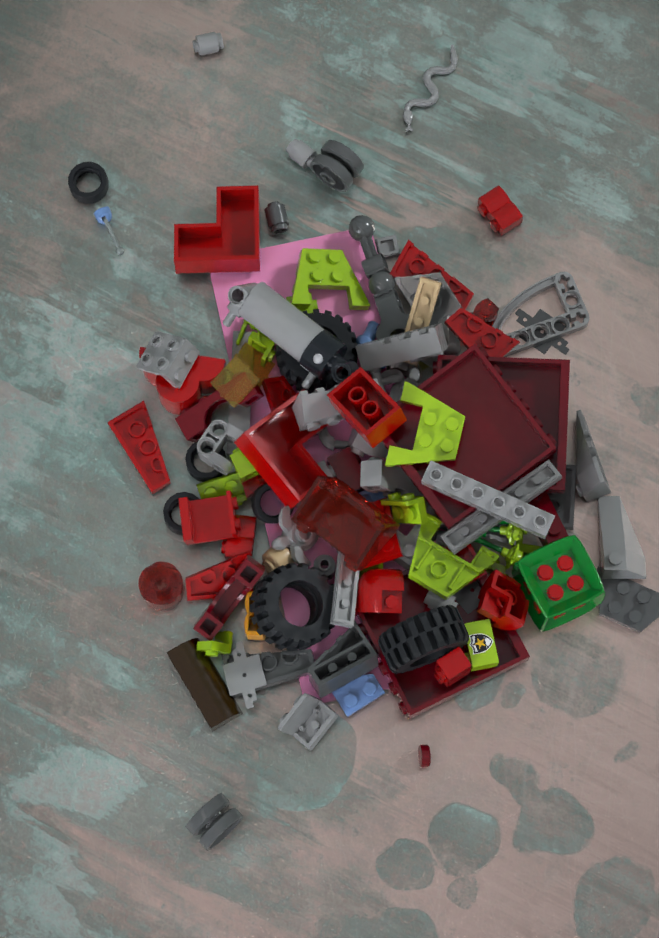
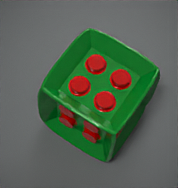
[511,535,605,632]

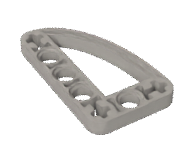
[492,271,590,357]

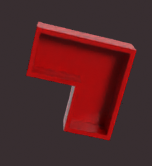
[174,185,260,274]
[234,389,329,510]

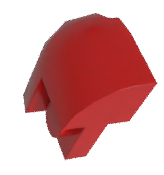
[355,568,404,613]
[477,570,529,630]

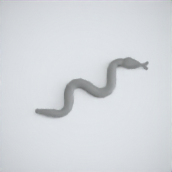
[403,45,458,132]

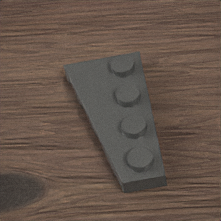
[221,649,315,698]

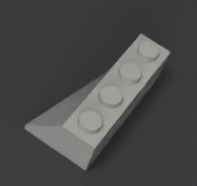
[292,378,379,431]

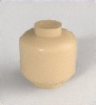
[262,547,294,573]

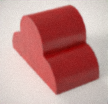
[139,347,228,415]

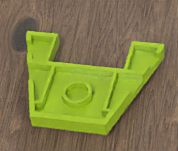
[290,248,370,310]
[385,381,465,467]
[408,513,499,600]

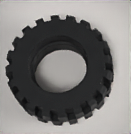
[276,309,358,394]
[250,563,335,651]
[378,605,469,674]

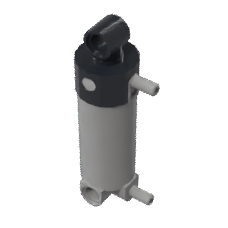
[223,282,359,389]

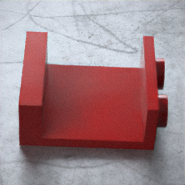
[178,490,241,545]

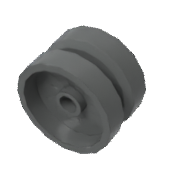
[310,140,364,192]
[185,793,243,851]

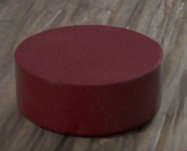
[418,745,431,767]

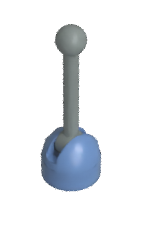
[94,206,124,255]

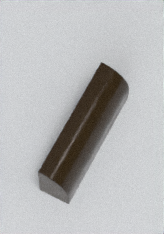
[167,638,243,732]

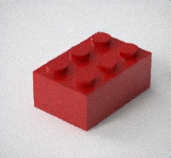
[327,367,407,448]

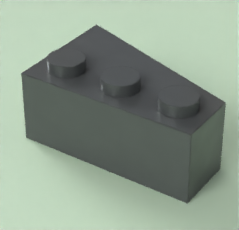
[308,620,378,698]

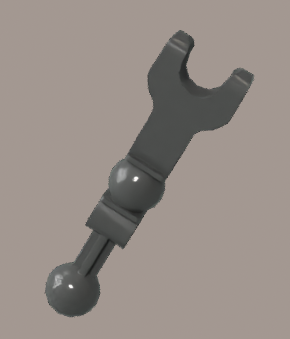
[349,215,409,339]

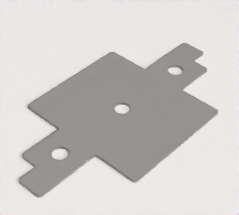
[222,641,267,709]

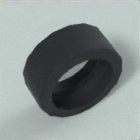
[68,162,109,204]
[185,440,226,482]
[251,483,294,524]
[163,492,199,535]

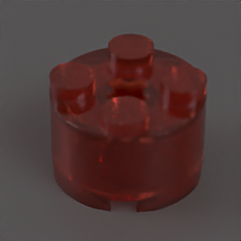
[138,562,185,610]

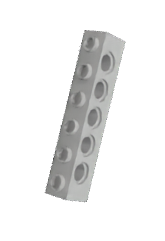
[421,460,555,539]

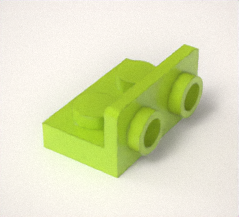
[196,471,247,506]
[380,492,429,524]

